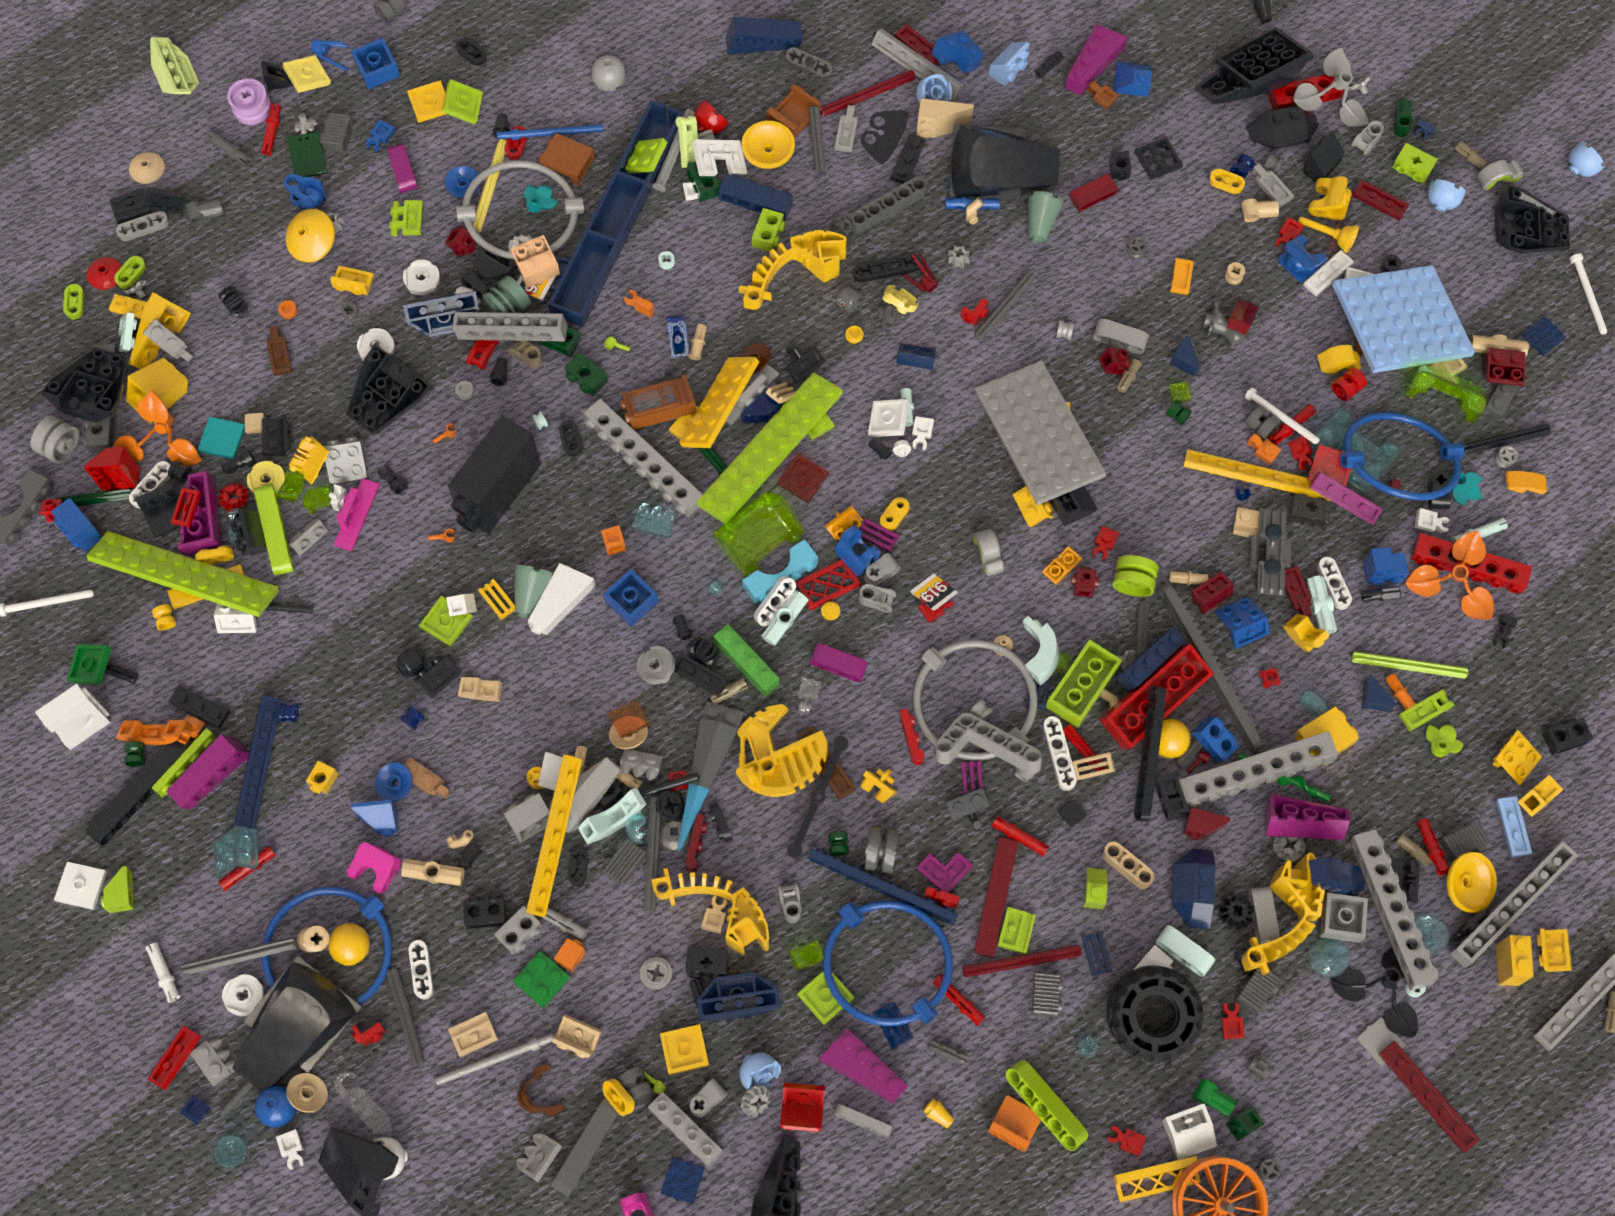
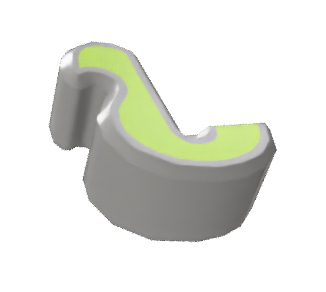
[1477,160,1524,191]
[973,529,1005,576]

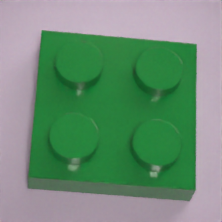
[66,644,111,684]
[513,951,571,1009]

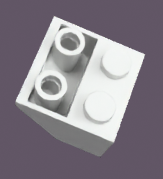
[1162,1104,1217,1160]

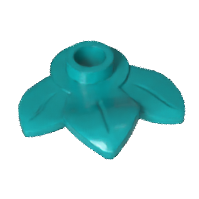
[524,185,558,213]
[1449,472,1483,505]

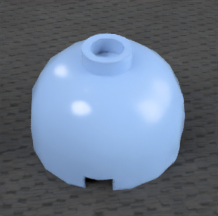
[916,74,952,103]
[1569,141,1605,177]
[1428,179,1466,212]
[739,1052,781,1091]

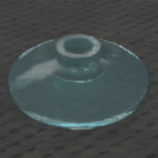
[1335,426,1365,455]
[1409,916,1449,956]
[1308,938,1349,977]

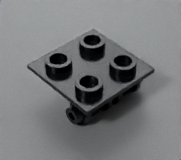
[1379,859,1420,903]

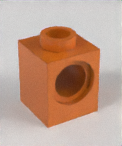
[601,525,626,556]
[554,938,586,973]

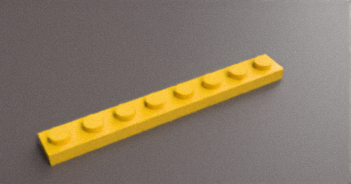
[1184,449,1331,502]
[526,754,582,917]

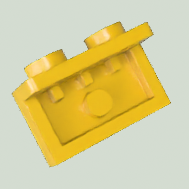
[330,266,374,295]
[109,294,147,319]
[1012,486,1054,527]
[1537,928,1572,972]

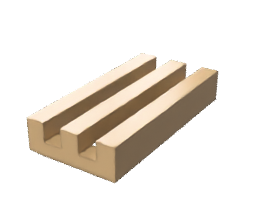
[766,382,796,404]
[1072,752,1116,780]

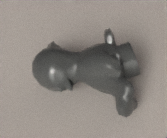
[1203,299,1245,348]

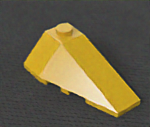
[129,293,191,369]

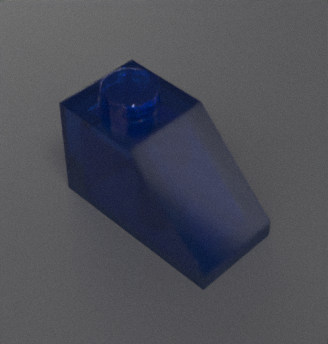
[666,315,689,358]
[741,388,782,424]

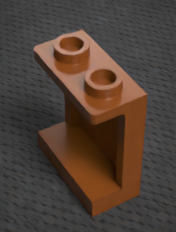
[766,84,821,139]
[539,133,595,186]

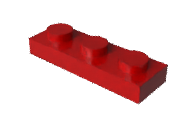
[147,1026,201,1091]

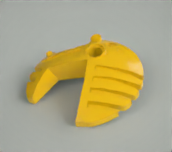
[736,704,828,797]

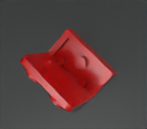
[780,1082,825,1132]

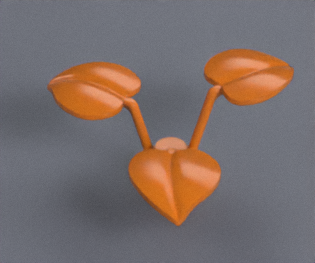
[113,390,202,466]
[1405,531,1494,620]

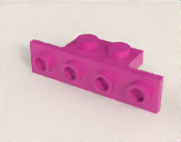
[334,479,380,551]

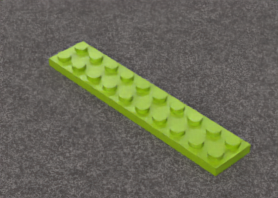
[696,372,843,524]
[87,531,278,617]

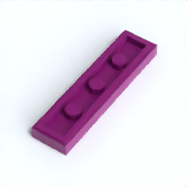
[1309,471,1383,525]

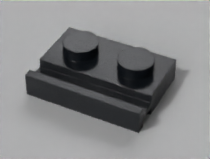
[109,188,153,224]

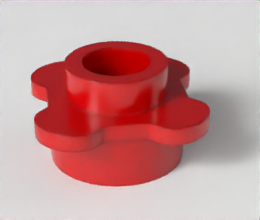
[1259,668,1281,689]
[668,770,689,791]

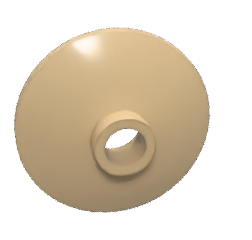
[129,152,165,184]
[609,717,648,749]
[286,1073,328,1112]

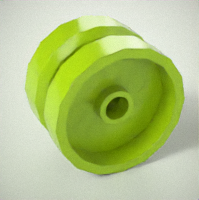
[1112,555,1159,597]

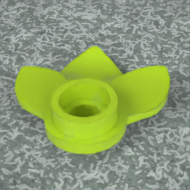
[1426,725,1463,757]

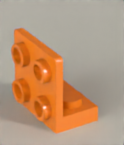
[988,1095,1041,1152]

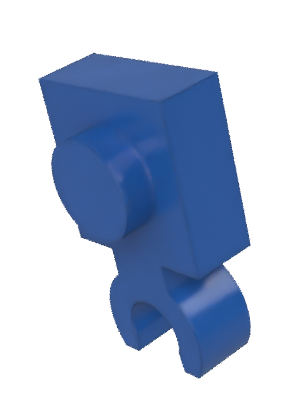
[366,120,396,152]

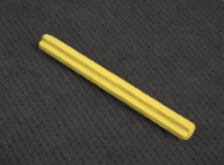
[472,139,507,233]

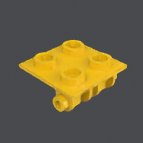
[289,436,329,484]
[1492,730,1542,786]

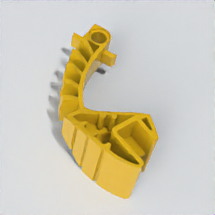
[738,230,846,310]
[1241,853,1325,976]
[652,868,770,955]

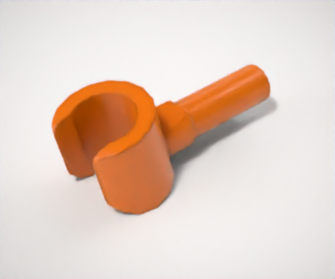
[432,423,457,444]
[428,529,454,543]

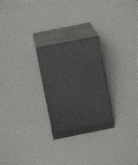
[261,61,294,91]

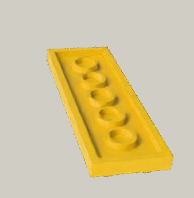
[679,357,759,448]

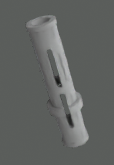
[540,907,588,941]

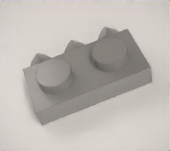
[620,749,663,780]
[190,1039,235,1087]
[516,1133,562,1182]

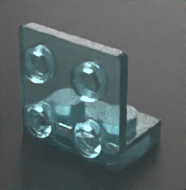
[214,826,258,879]

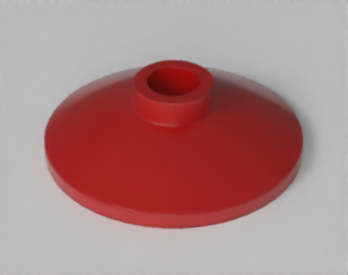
[87,257,122,290]

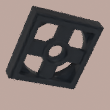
[1134,137,1183,181]

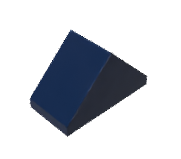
[1171,335,1200,376]
[1362,675,1397,712]

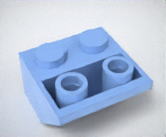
[988,42,1030,86]

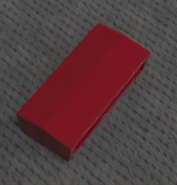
[1068,173,1118,212]
[1227,299,1259,335]

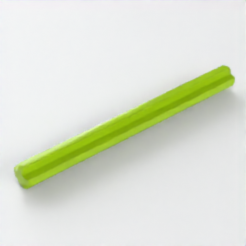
[1351,651,1468,679]

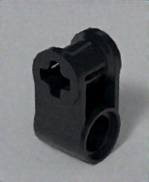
[1428,472,1451,509]

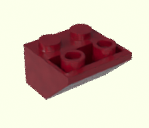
[1482,347,1526,386]

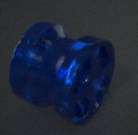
[279,703,299,723]
[400,706,425,730]

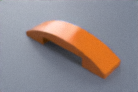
[116,720,186,745]

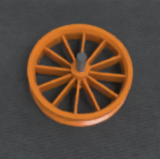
[1172,1156,1268,1216]

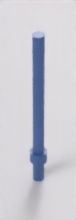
[496,125,603,140]

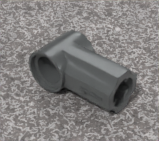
[185,199,224,226]

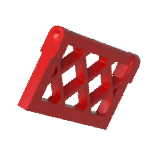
[795,560,861,611]

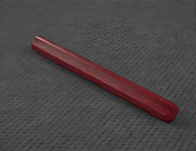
[820,70,915,117]
[962,945,1081,978]

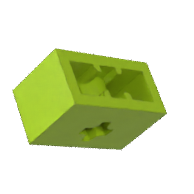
[1392,143,1438,184]

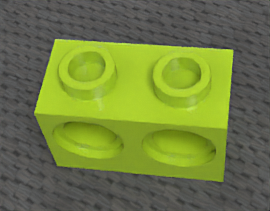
[752,208,786,252]

